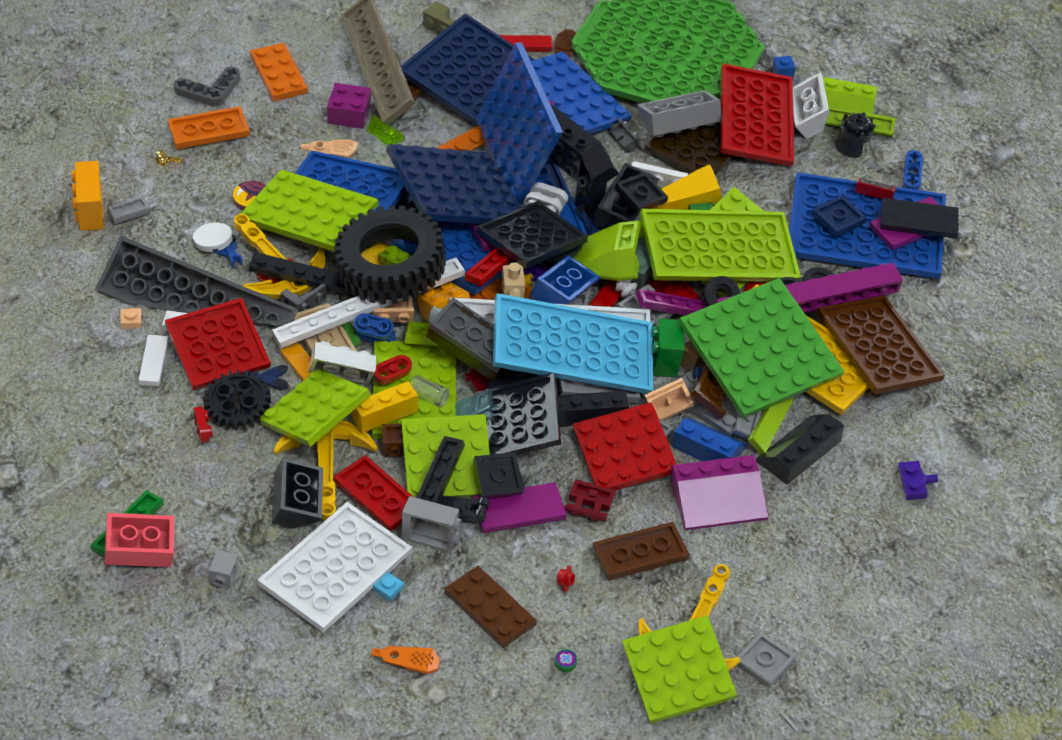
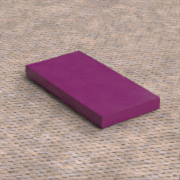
[869,196,939,250]
[473,482,566,533]

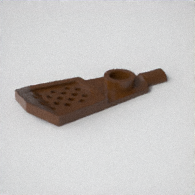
[554,29,576,58]

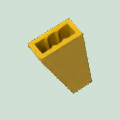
[651,165,722,210]

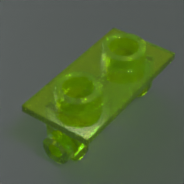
[367,114,405,145]

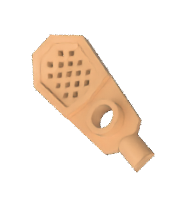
[301,140,358,158]

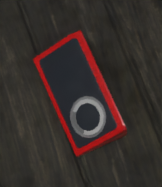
[855,178,896,199]

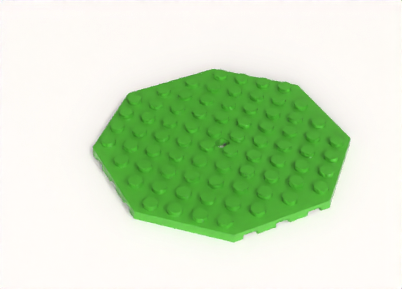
[571,0,765,103]

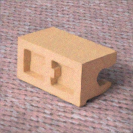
[645,378,695,421]

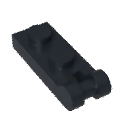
[439,496,490,522]

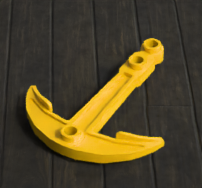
[233,214,326,299]
[273,420,378,521]
[638,564,741,671]

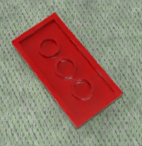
[333,455,413,532]

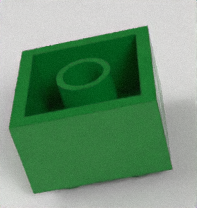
[652,318,685,378]

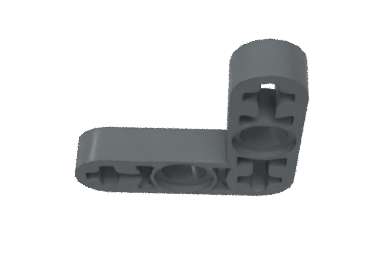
[174,67,240,107]

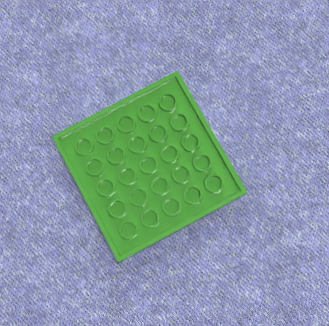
[678,278,845,419]

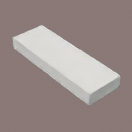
[139,335,169,386]

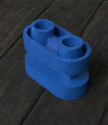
[354,313,396,344]

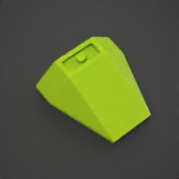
[572,220,645,281]

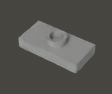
[107,196,151,224]

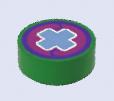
[554,649,577,672]

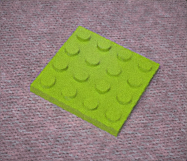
[260,368,371,447]
[401,414,490,498]
[622,615,737,724]

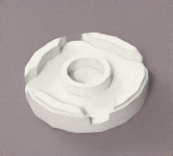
[193,222,232,252]

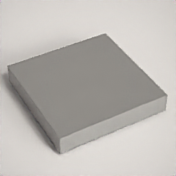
[737,632,797,689]

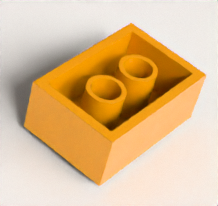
[72,161,104,231]

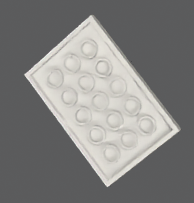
[258,502,412,633]

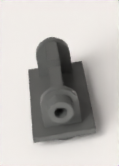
[610,117,642,152]

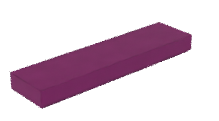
[635,289,707,315]

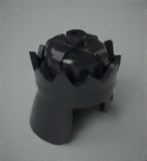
[835,112,876,158]

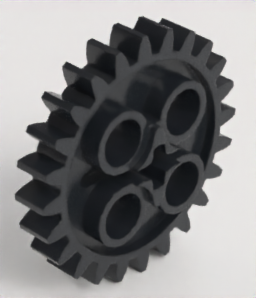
[203,370,271,430]

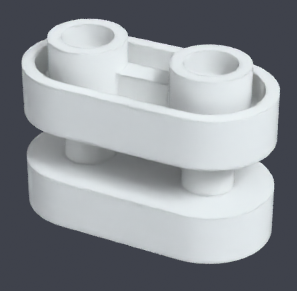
[524,182,568,215]

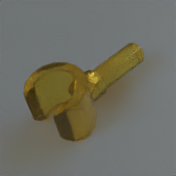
[156,150,183,166]

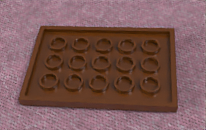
[816,295,945,395]

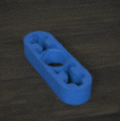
[903,150,923,190]

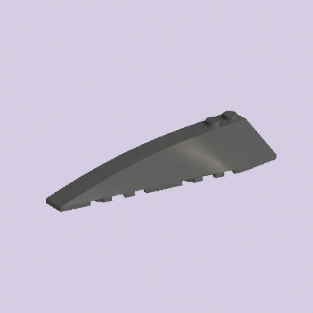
[95,236,299,326]

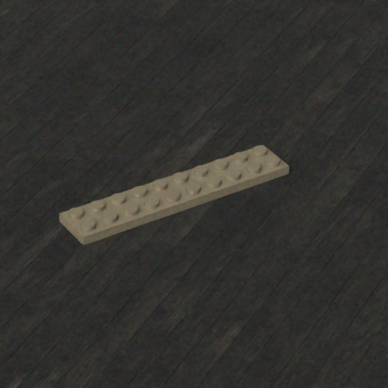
[342,0,415,126]

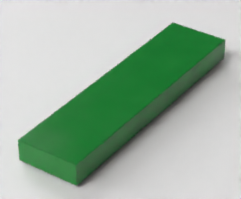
[90,490,164,558]

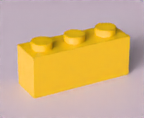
[352,381,418,433]

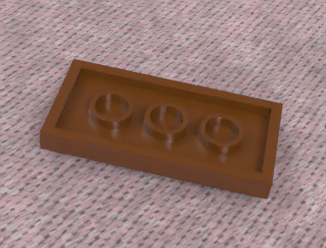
[592,522,690,581]
[445,566,537,648]

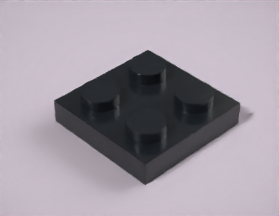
[614,172,668,214]
[473,452,524,499]

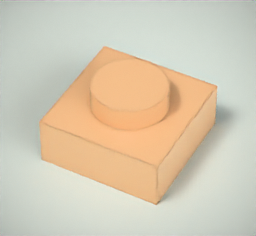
[120,308,142,329]

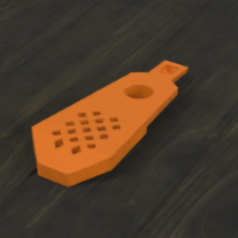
[371,646,440,674]

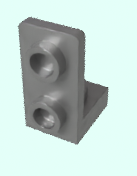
[281,283,327,312]

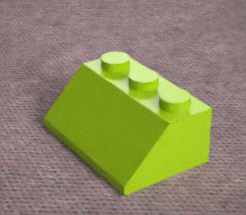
[823,77,877,114]

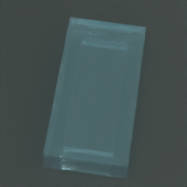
[454,389,493,416]

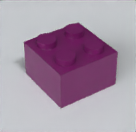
[327,83,371,129]

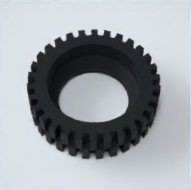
[334,205,446,304]

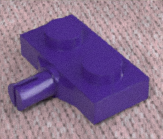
[898,460,938,500]

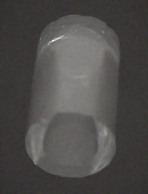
[411,375,450,408]

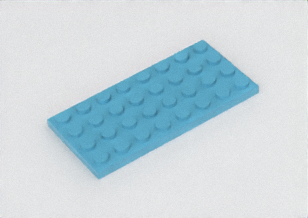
[493,293,653,394]

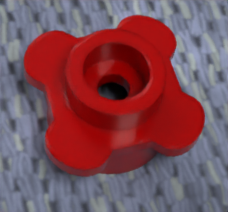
[557,566,575,592]

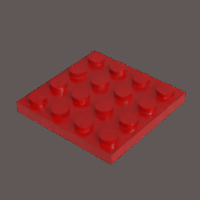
[165,298,271,390]
[573,402,677,490]

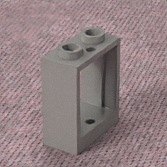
[402,496,462,552]

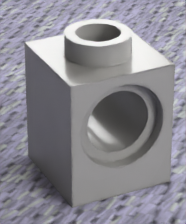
[209,550,239,588]

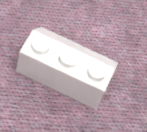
[793,73,829,139]
[308,341,376,385]

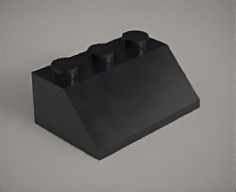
[272,458,323,528]

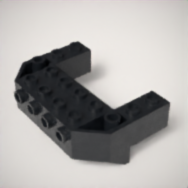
[548,102,618,218]

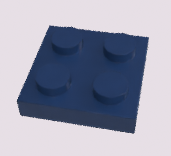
[812,195,867,237]

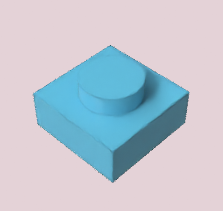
[373,572,404,601]

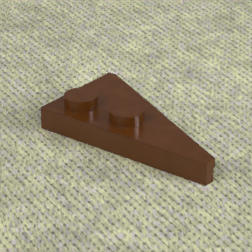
[690,365,726,419]

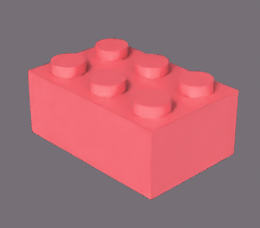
[104,513,174,567]

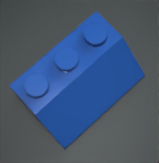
[530,255,600,304]
[672,418,747,461]

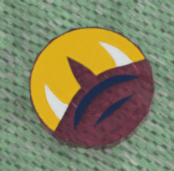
[232,181,266,211]

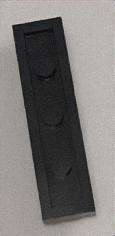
[417,436,465,504]

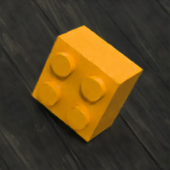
[417,282,470,322]

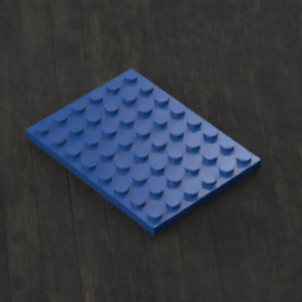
[789,172,946,279]

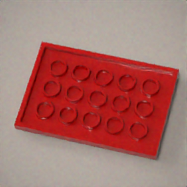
[721,63,794,166]

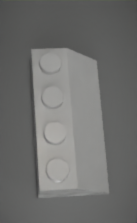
[638,90,721,137]

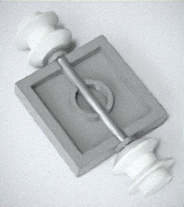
[615,279,673,328]

